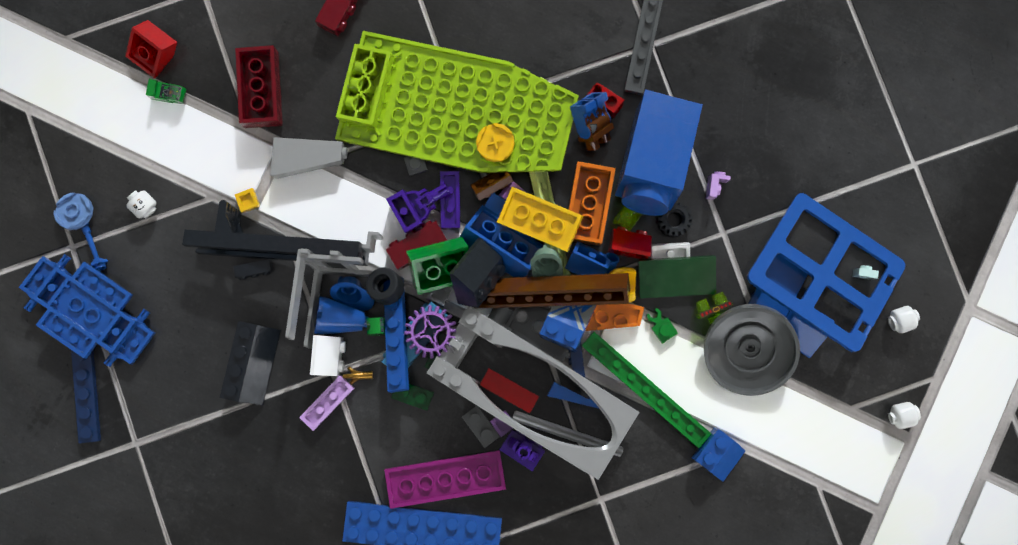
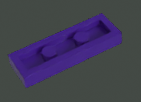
[440,171,460,229]

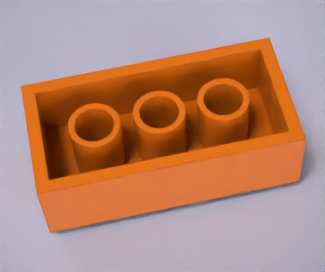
[568,161,616,246]

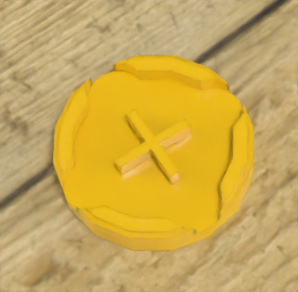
[476,123,515,162]

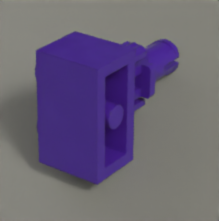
[386,183,450,233]
[499,429,545,471]

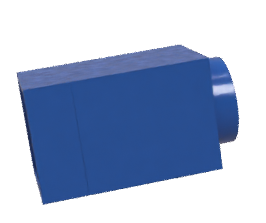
[615,89,703,216]

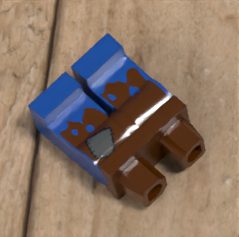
[570,92,614,151]

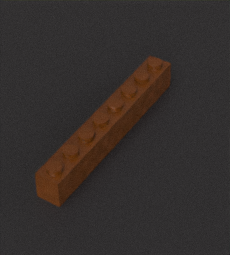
[474,273,630,309]

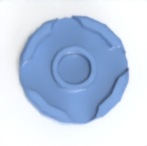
[53,193,93,230]

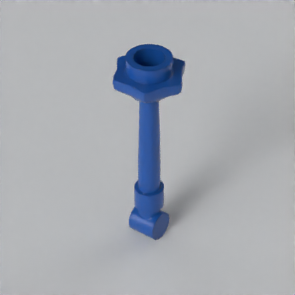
[82,222,108,271]

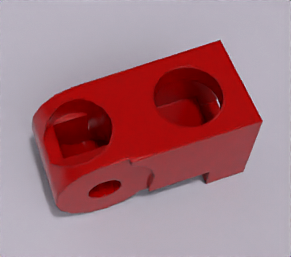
[587,83,624,119]

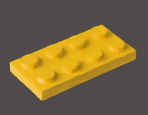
[497,187,583,252]

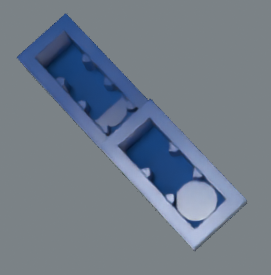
[547,382,599,408]

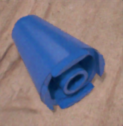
[314,297,368,335]

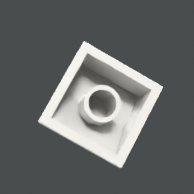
[310,335,346,376]

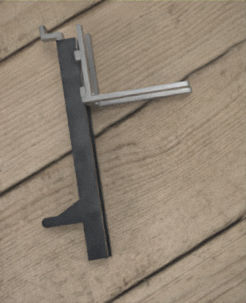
[182,200,384,349]

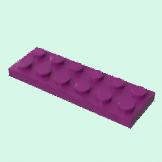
[384,450,506,509]

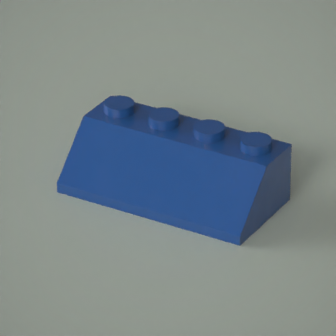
[460,205,544,278]

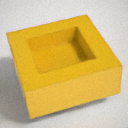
[235,188,260,213]

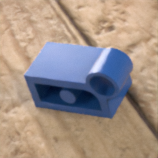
[565,241,619,275]

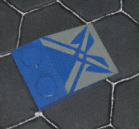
[539,305,596,353]

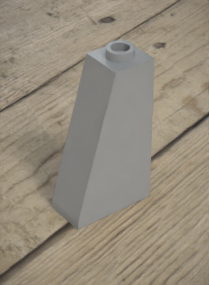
[270,137,348,179]

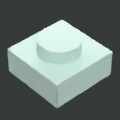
[852,265,879,280]

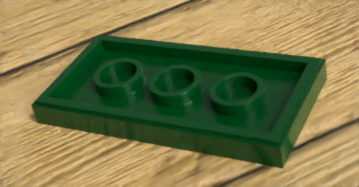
[638,255,716,298]

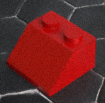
[125,20,177,78]
[608,226,652,259]

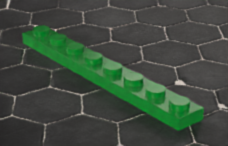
[582,331,711,448]

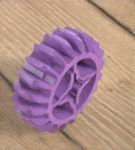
[404,305,456,358]

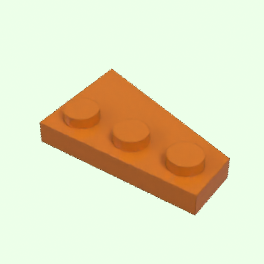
[586,304,644,331]

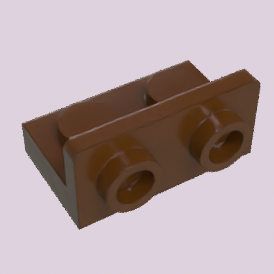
[471,172,513,200]

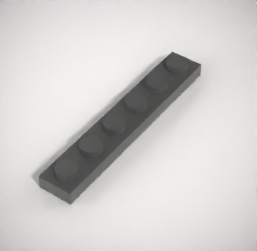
[624,0,663,95]

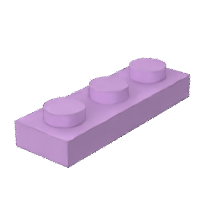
[299,375,355,431]

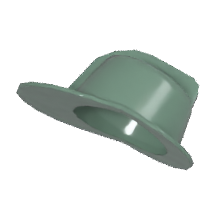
[530,244,563,277]

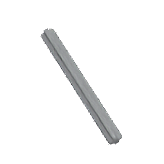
[512,411,623,457]

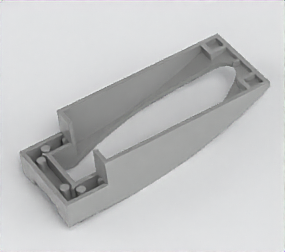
[427,306,639,480]

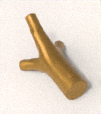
[342,366,373,385]

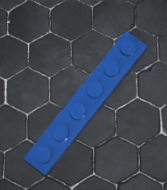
[383,276,409,393]

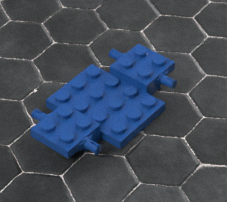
[19,254,155,367]

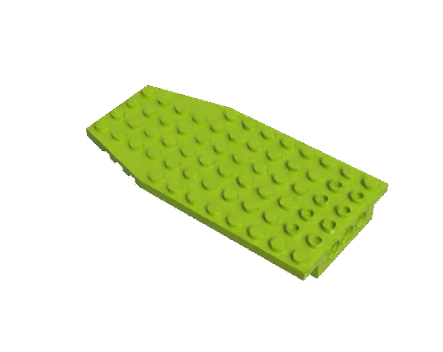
[335,31,579,173]

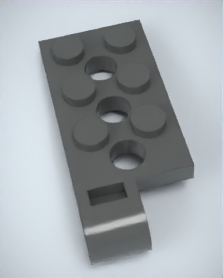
[488,306,569,362]

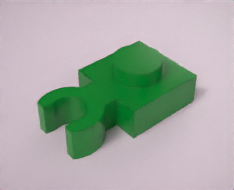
[646,308,678,344]

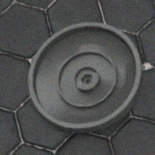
[703,304,800,396]

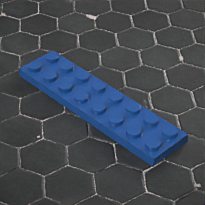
[342,501,502,545]

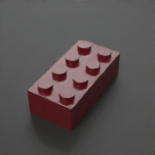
[235,45,283,128]

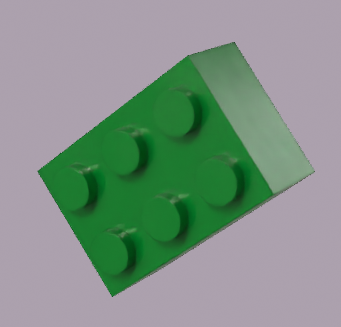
[406,237,469,295]

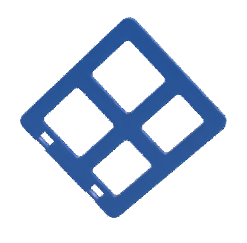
[747,193,905,352]

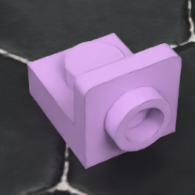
[705,172,731,200]

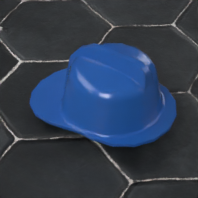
[330,276,374,311]

